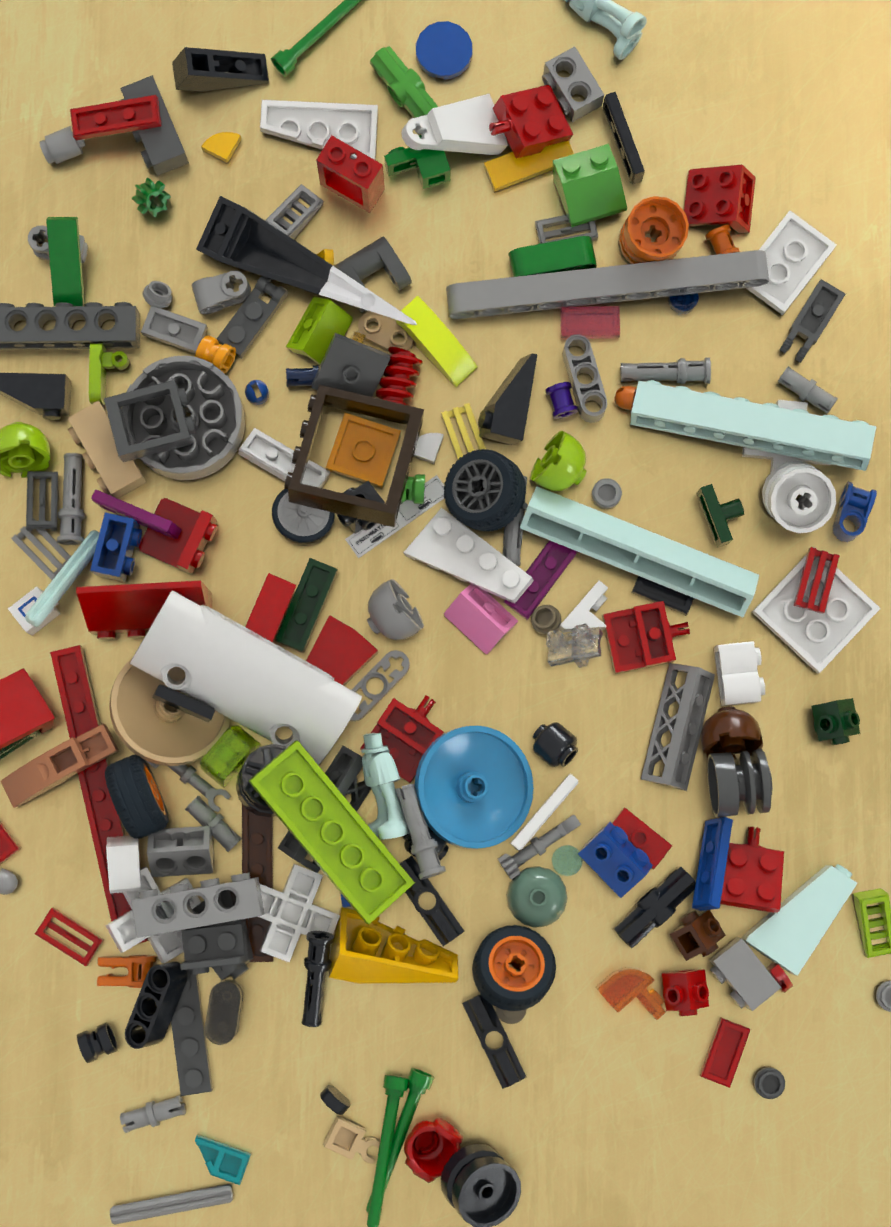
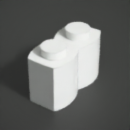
[714,641,765,706]

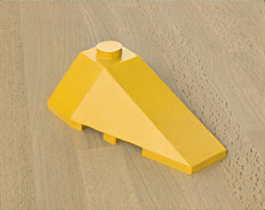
[329,907,458,984]

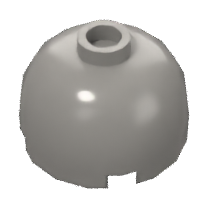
[367,579,424,640]

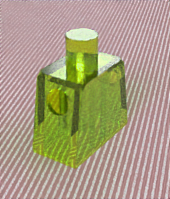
[200,725,261,788]

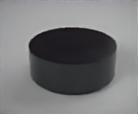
[320,1085,351,1115]

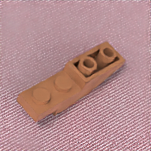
[1,724,119,808]

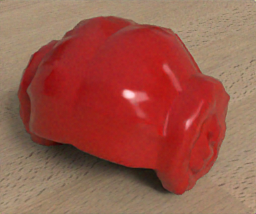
[404,1118,463,1183]

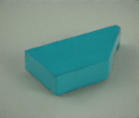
[195,1135,251,1185]

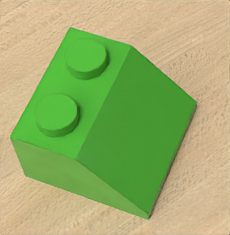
[553,144,627,227]

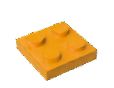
[326,413,401,488]

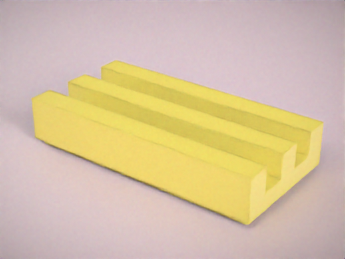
[441,403,486,460]

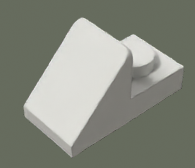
[558,580,608,633]

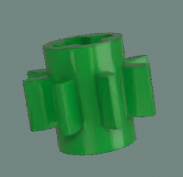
[132,178,171,217]

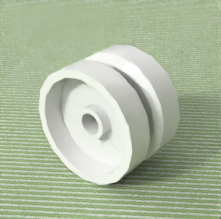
[762,461,836,533]

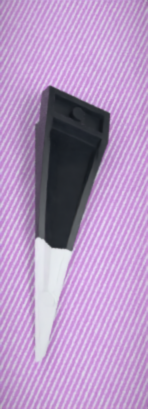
[196,196,417,325]

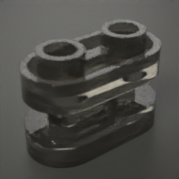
[205,979,244,1045]

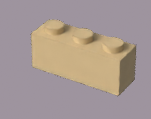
[68,401,146,499]

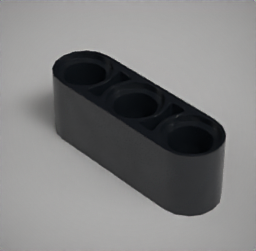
[125,962,187,1049]

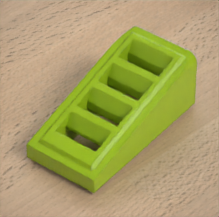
[853,888,891,958]

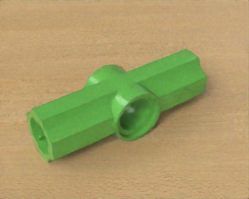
[370,46,438,118]

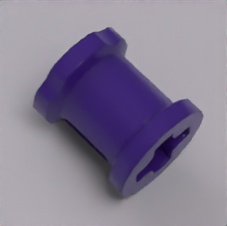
[545,382,579,419]

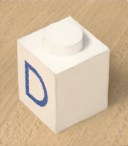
[8,586,61,636]

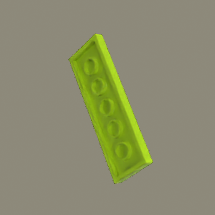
[248,740,415,924]

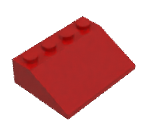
[76,580,212,640]

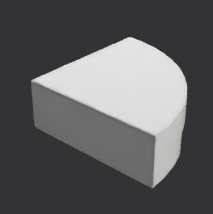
[414,433,444,464]

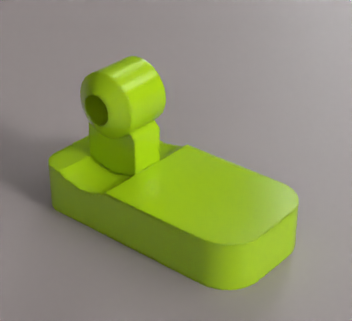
[89,344,129,405]

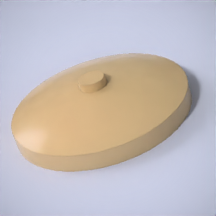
[109,659,231,766]

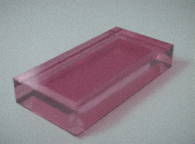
[560,306,620,338]

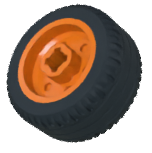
[105,755,169,839]
[472,925,556,1011]

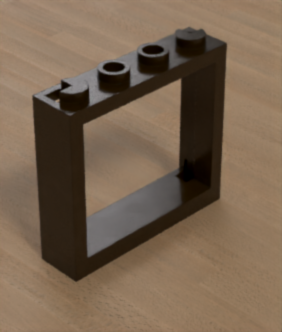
[284,384,424,527]

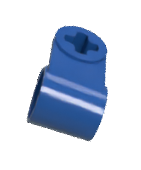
[833,481,877,542]

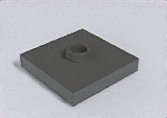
[311,333,390,397]

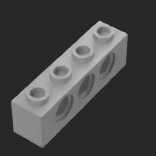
[131,872,265,938]

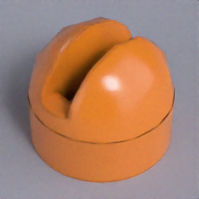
[614,386,637,410]

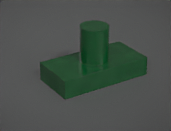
[697,484,744,548]

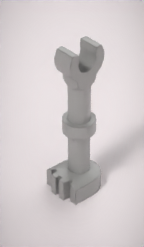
[146,761,231,812]
[498,815,581,880]

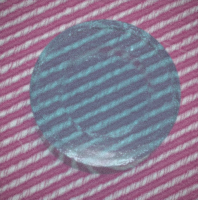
[551,845,582,876]

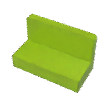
[286,296,353,365]

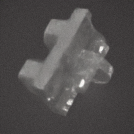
[546,623,603,668]

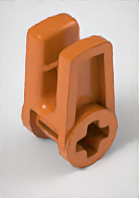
[97,955,156,988]

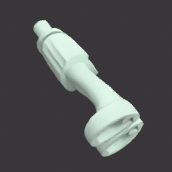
[564,0,647,60]
[361,733,410,840]

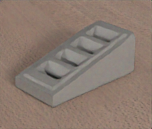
[266,184,324,239]

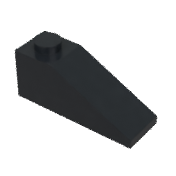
[172,47,269,92]
[478,353,537,445]
[0,373,71,420]

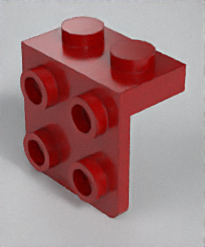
[139,498,218,575]

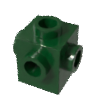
[811,698,861,745]

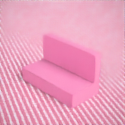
[444,584,518,654]

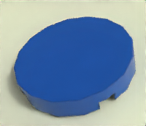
[416,21,472,80]

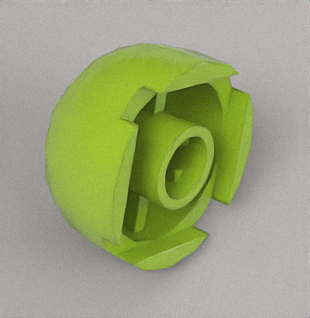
[0,422,51,478]
[530,431,587,491]

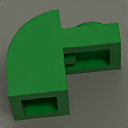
[384,135,451,189]

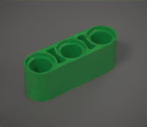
[508,236,597,277]

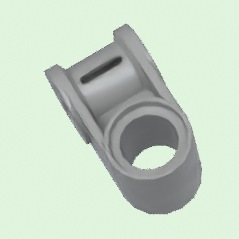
[191,271,251,314]

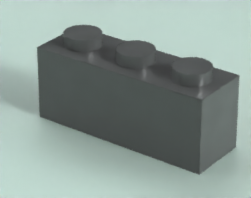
[119,75,189,176]

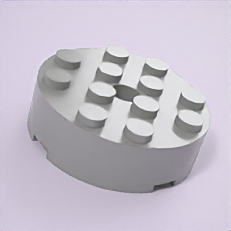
[122,356,245,480]

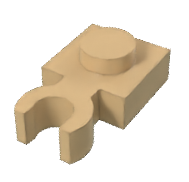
[323,1116,380,1164]

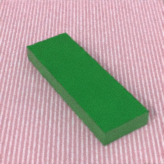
[46,217,85,306]

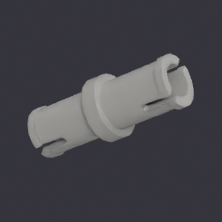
[778,366,838,414]
[185,796,242,852]
[120,1095,186,1133]

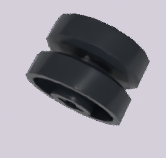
[441,1144,521,1227]

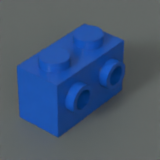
[90,512,142,582]
[578,821,653,898]

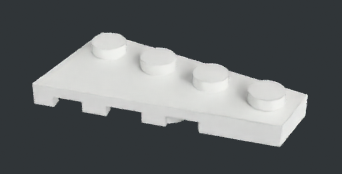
[260,100,378,160]
[403,508,534,604]

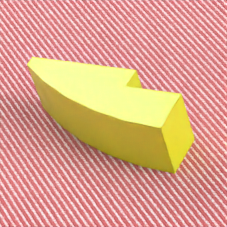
[396,296,478,388]

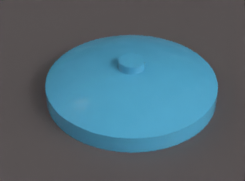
[415,726,534,849]

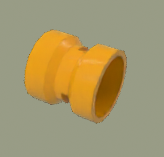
[195,335,236,374]

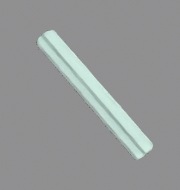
[25,530,99,627]

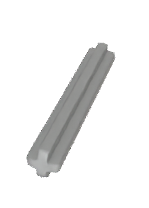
[110,1184,233,1225]

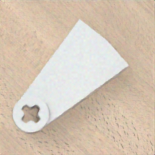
[401,94,508,156]

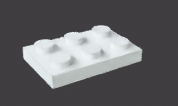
[746,211,837,315]

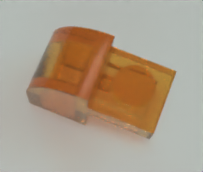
[595,968,666,1020]

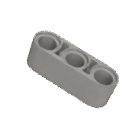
[562,334,607,423]

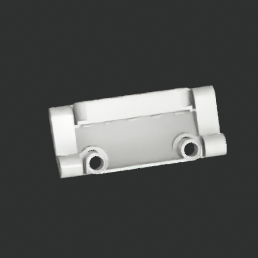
[130,590,362,765]

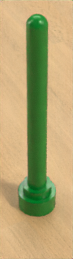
[271,0,362,76]
[366,1068,434,1213]
[367,1075,409,1227]

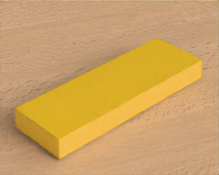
[484,141,574,192]

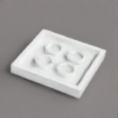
[752,547,881,674]

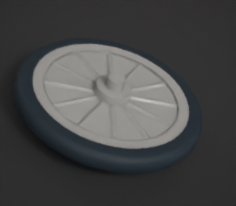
[272,489,335,543]

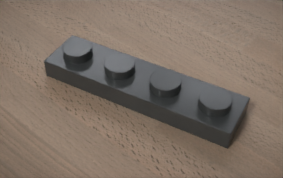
[166,969,213,1096]

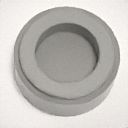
[591,478,622,509]

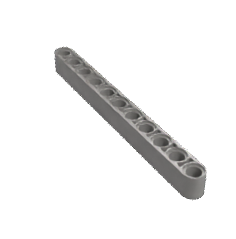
[446,250,769,319]

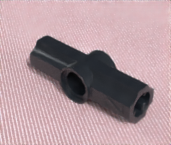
[400,856,465,947]
[613,867,696,948]
[462,994,527,1089]

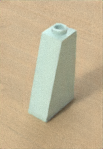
[742,864,857,976]

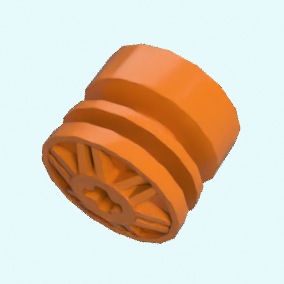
[619,196,689,264]

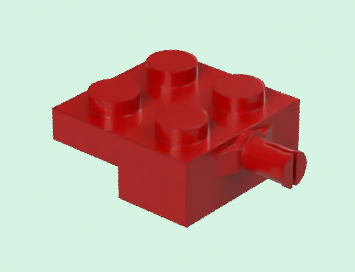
[489,85,573,159]
[602,601,690,674]
[360,695,444,783]
[720,827,784,913]

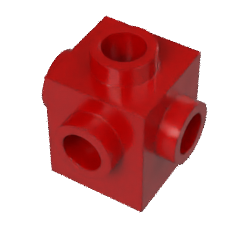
[662,969,709,1016]

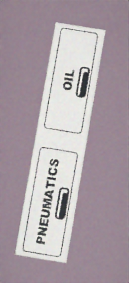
[345,475,445,558]

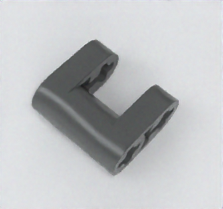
[334,236,412,313]

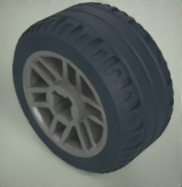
[444,449,526,531]

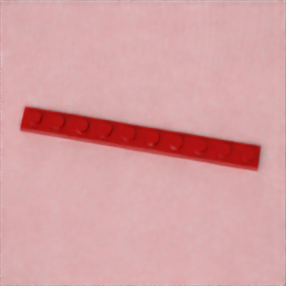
[50,645,149,949]

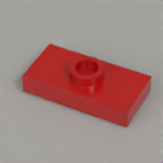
[612,808,672,870]

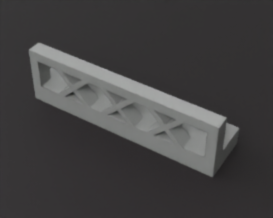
[641,663,715,791]

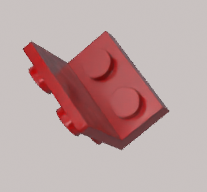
[684,164,756,233]

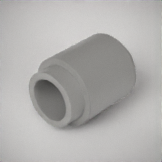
[39,126,86,164]

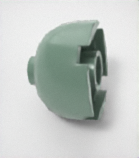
[506,866,568,928]

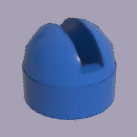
[245,380,269,405]

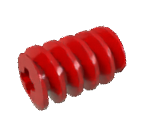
[376,347,423,406]

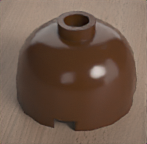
[701,706,763,760]

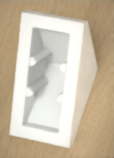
[106,835,141,894]

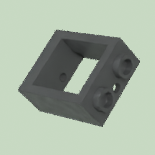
[104,380,196,462]

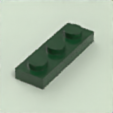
[275,558,338,653]

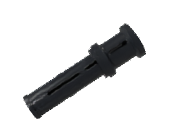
[302,931,334,1027]

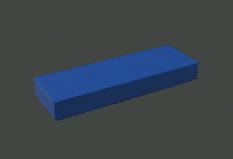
[692,817,733,911]

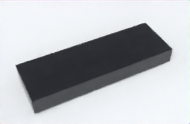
[603,91,645,185]

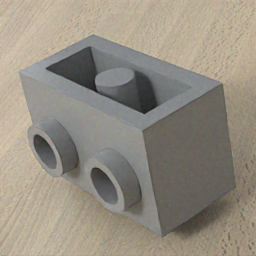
[709,937,781,1011]

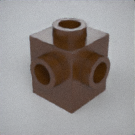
[670,910,726,961]

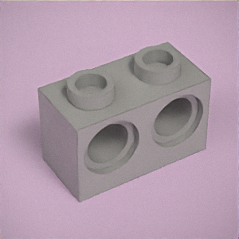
[542,47,604,122]
[147,826,214,877]

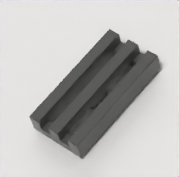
[26,471,58,531]

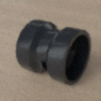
[77,1022,118,1063]

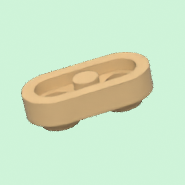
[358,311,414,352]

